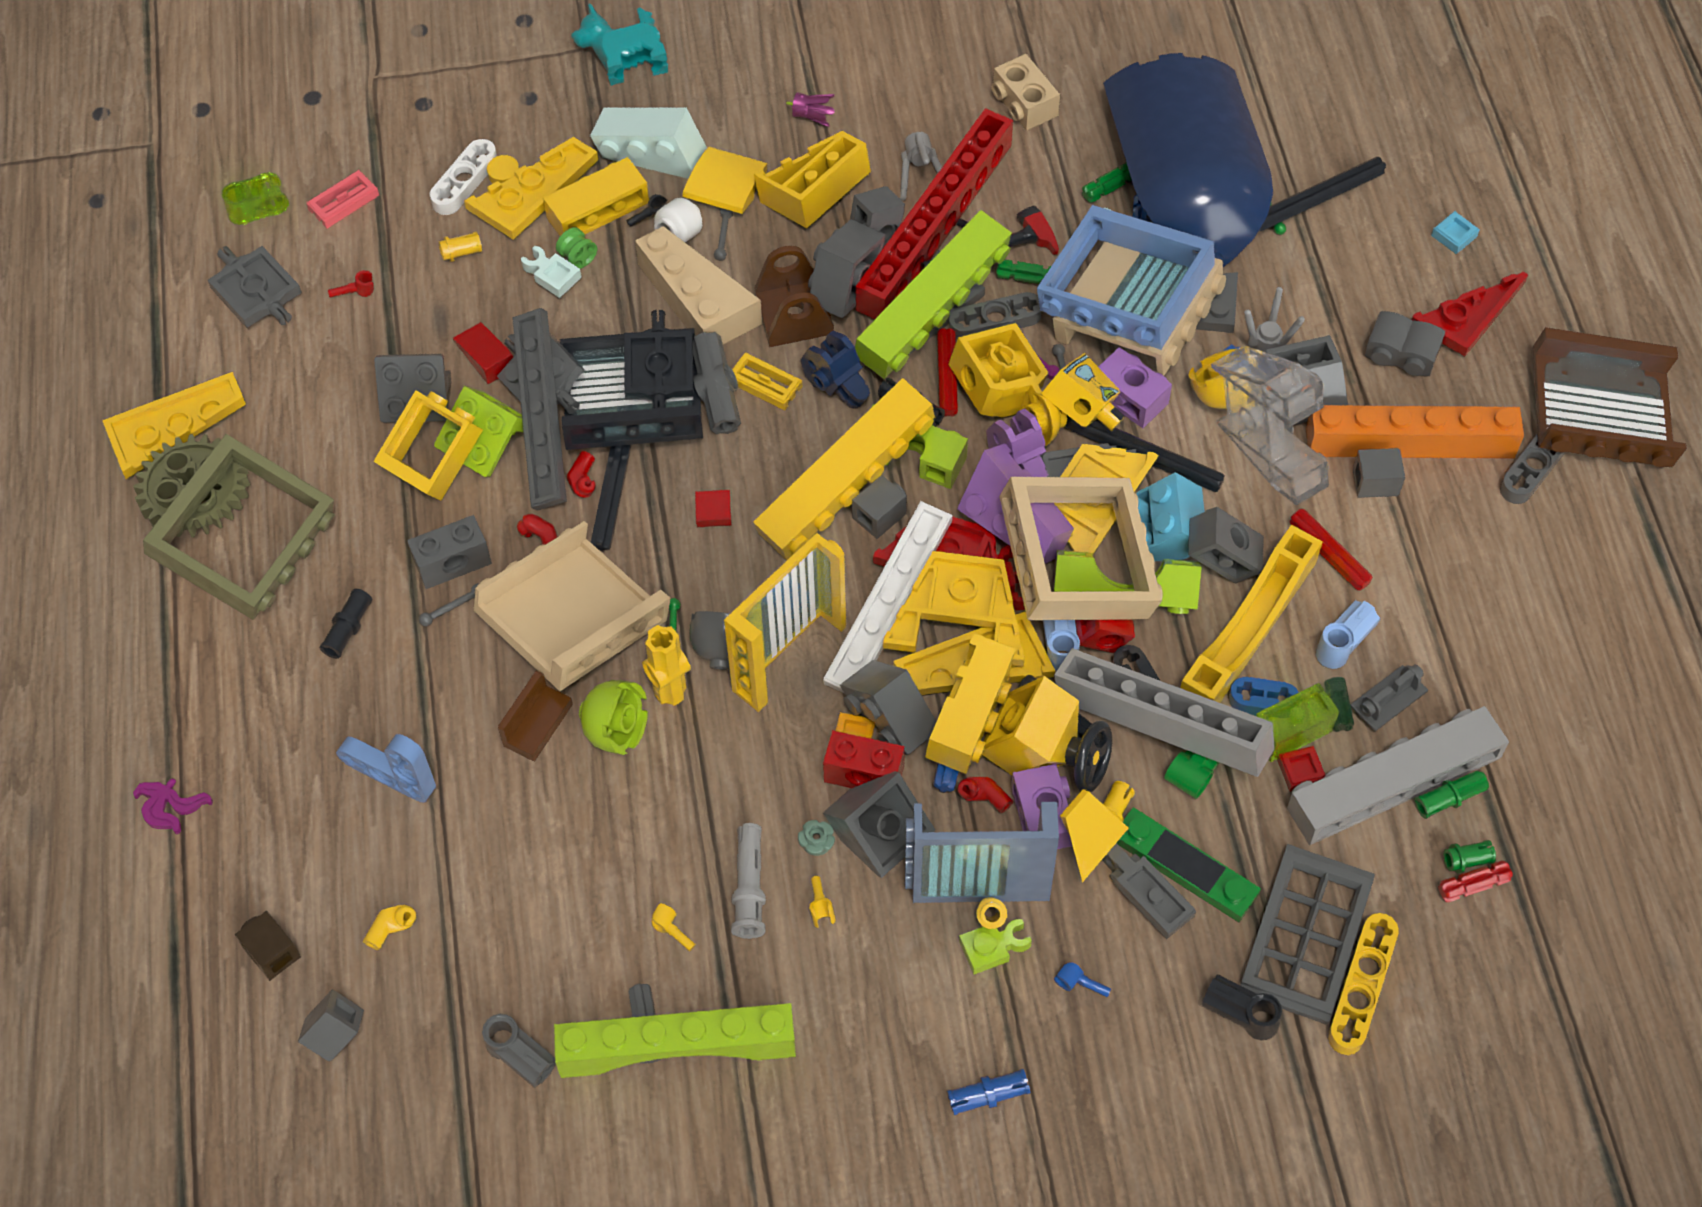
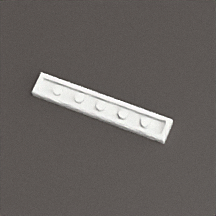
[823,501,952,693]

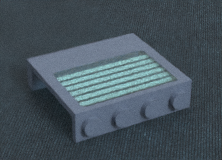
[905,801,1059,903]

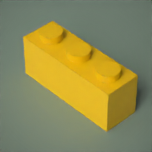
[543,157,649,236]

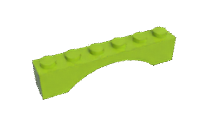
[554,1003,796,1078]

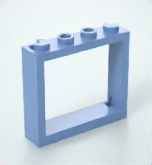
[1037,205,1215,350]

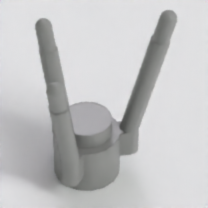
[900,132,942,201]
[1244,287,1305,355]

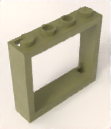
[143,434,335,620]

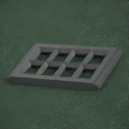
[1241,844,1375,1025]

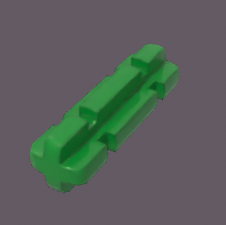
[1082,162,1132,203]
[996,259,1051,284]

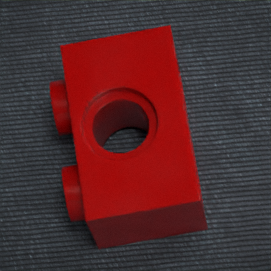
[823,730,905,788]

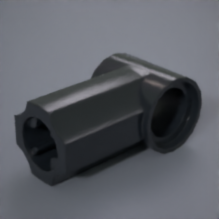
[1202,974,1282,1040]

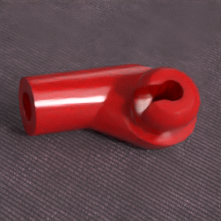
[517,514,558,545]

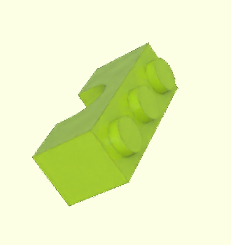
[871,404,968,489]

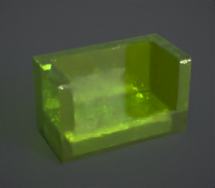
[1256,683,1339,763]

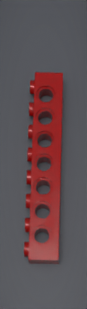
[856,108,1013,319]

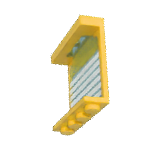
[724,533,846,712]

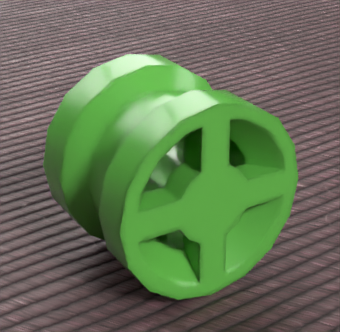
[556,227,598,269]

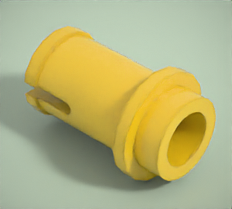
[438,231,482,262]
[1103,781,1135,822]
[976,897,1007,929]

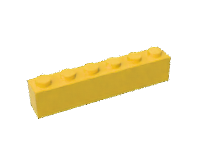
[753,378,935,560]

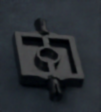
[624,310,694,409]

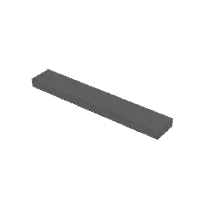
[512,308,567,510]

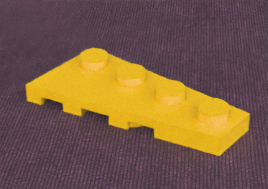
[464,137,599,240]
[893,611,1055,695]

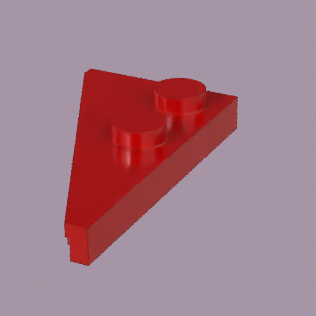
[1411,272,1529,356]

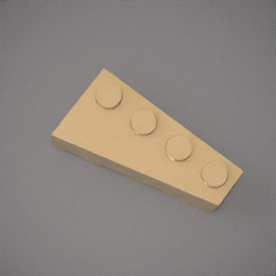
[635,226,762,344]

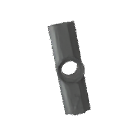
[693,332,741,434]

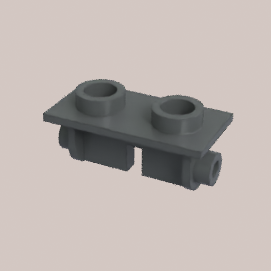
[1350,664,1428,732]

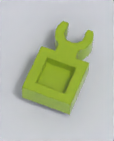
[959,919,1032,975]

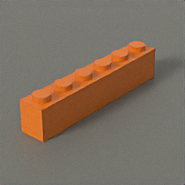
[1306,405,1524,459]

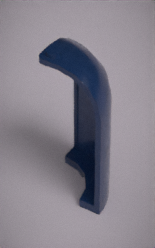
[1103,53,1273,267]

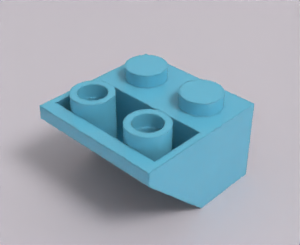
[1136,472,1205,562]

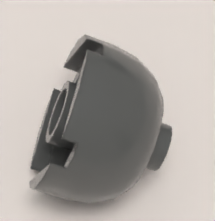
[690,611,763,670]

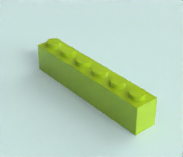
[855,210,1012,379]

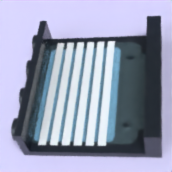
[560,328,703,450]

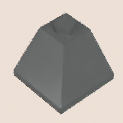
[823,771,935,878]

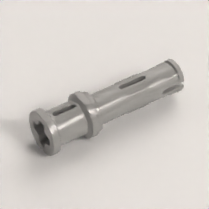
[731,823,766,939]

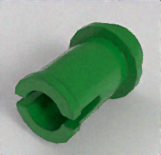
[1443,840,1496,873]

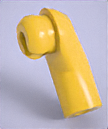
[363,905,416,950]

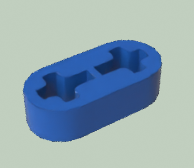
[1229,677,1300,719]

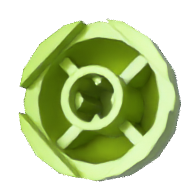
[579,680,648,755]

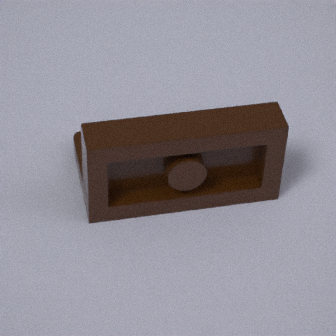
[498,670,573,762]

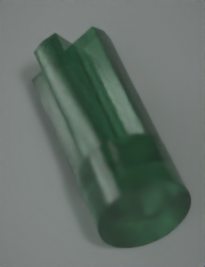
[1324,677,1355,732]

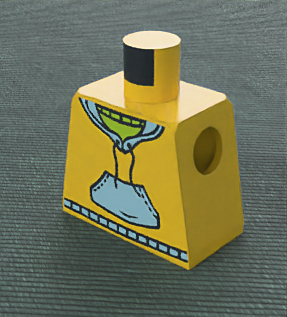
[1041,353,1125,432]

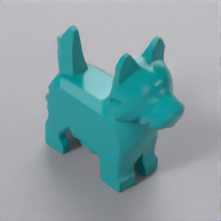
[571,4,668,85]

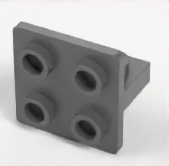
[374,354,452,422]

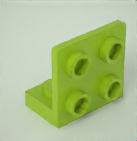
[434,386,524,477]

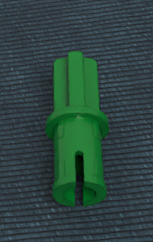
[1415,771,1489,819]

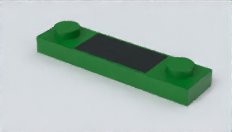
[1117,807,1261,923]

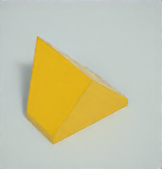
[1060,789,1128,882]

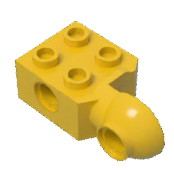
[949,323,1067,446]

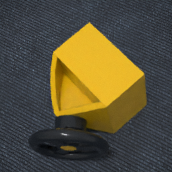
[983,676,1113,792]

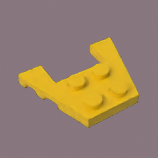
[883,551,1025,667]

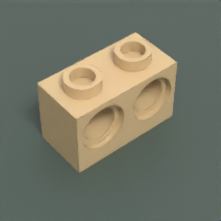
[992,54,1060,131]

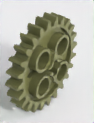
[133,434,250,537]

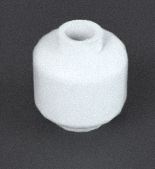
[654,198,702,242]

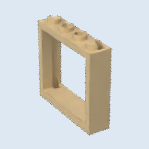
[999,477,1163,620]

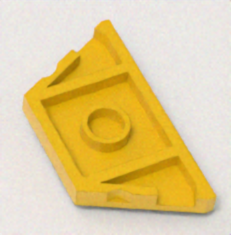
[1054,444,1159,555]

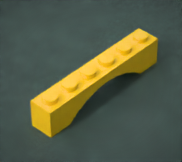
[1180,525,1322,703]

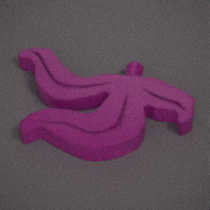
[133,778,213,835]

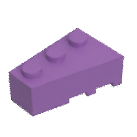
[957,443,1074,563]

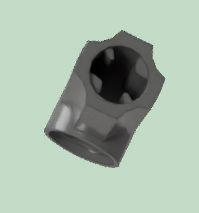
[482,1014,556,1088]

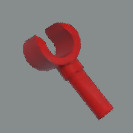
[328,270,374,298]

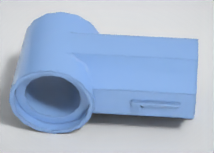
[1316,600,1380,669]
[1043,620,1080,673]

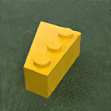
[754,131,871,228]
[925,633,1015,774]

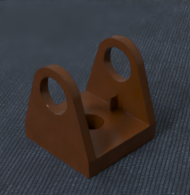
[754,246,834,347]

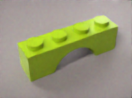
[1053,550,1202,614]

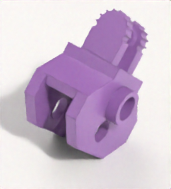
[986,408,1049,477]

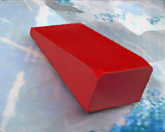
[453,322,514,384]

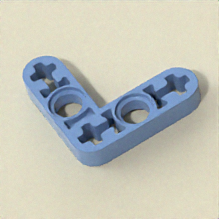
[336,734,436,803]

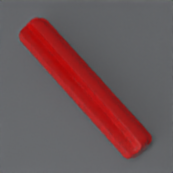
[937,328,958,417]
[1289,508,1373,591]

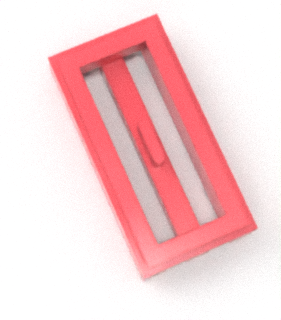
[306,170,379,229]

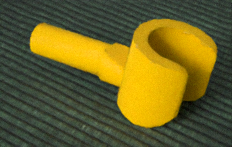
[809,876,836,928]
[651,903,696,952]

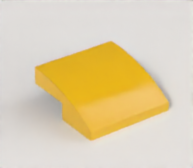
[682,146,768,214]

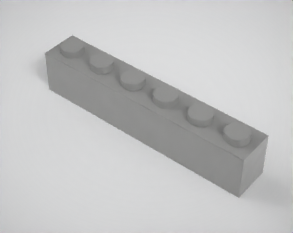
[1054,648,1274,777]
[1287,706,1509,845]

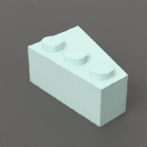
[590,108,707,179]

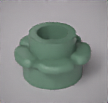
[798,820,835,856]

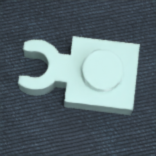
[521,246,581,298]

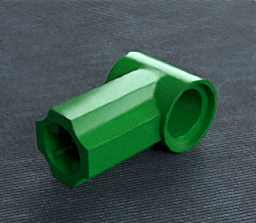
[1164,750,1220,799]

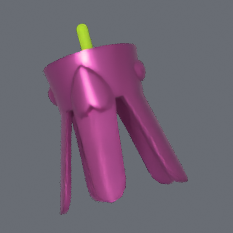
[786,92,835,127]

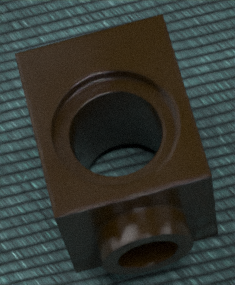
[235,910,301,981]

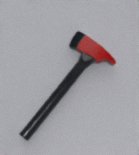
[920,206,1059,271]

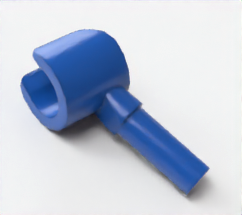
[1054,963,1111,997]

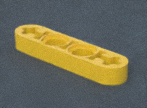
[1328,913,1399,1055]

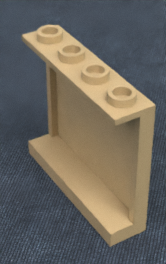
[474,521,671,691]

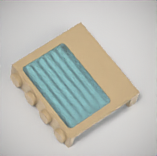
[1053,242,1226,375]

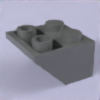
[1261,335,1348,427]

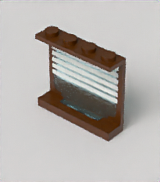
[1533,327,1687,467]

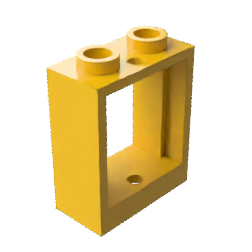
[373,390,483,501]

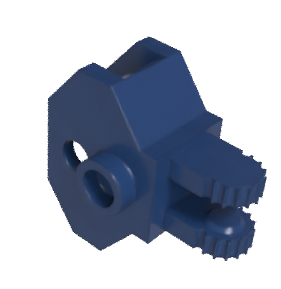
[800,330,871,409]

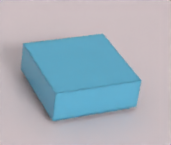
[1431,211,1480,254]

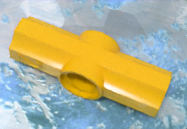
[642,625,691,706]

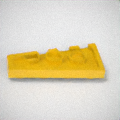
[102,372,246,479]

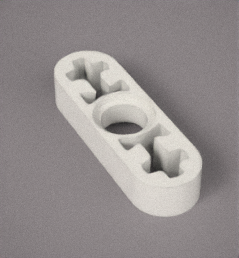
[430,139,497,215]

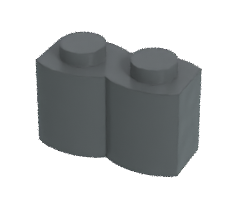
[1365,311,1446,376]

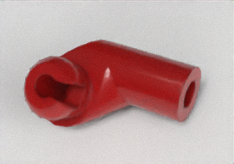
[566,451,596,498]
[957,777,1014,813]

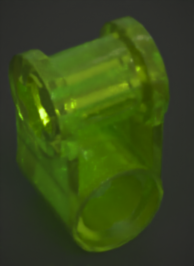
[221,172,289,225]

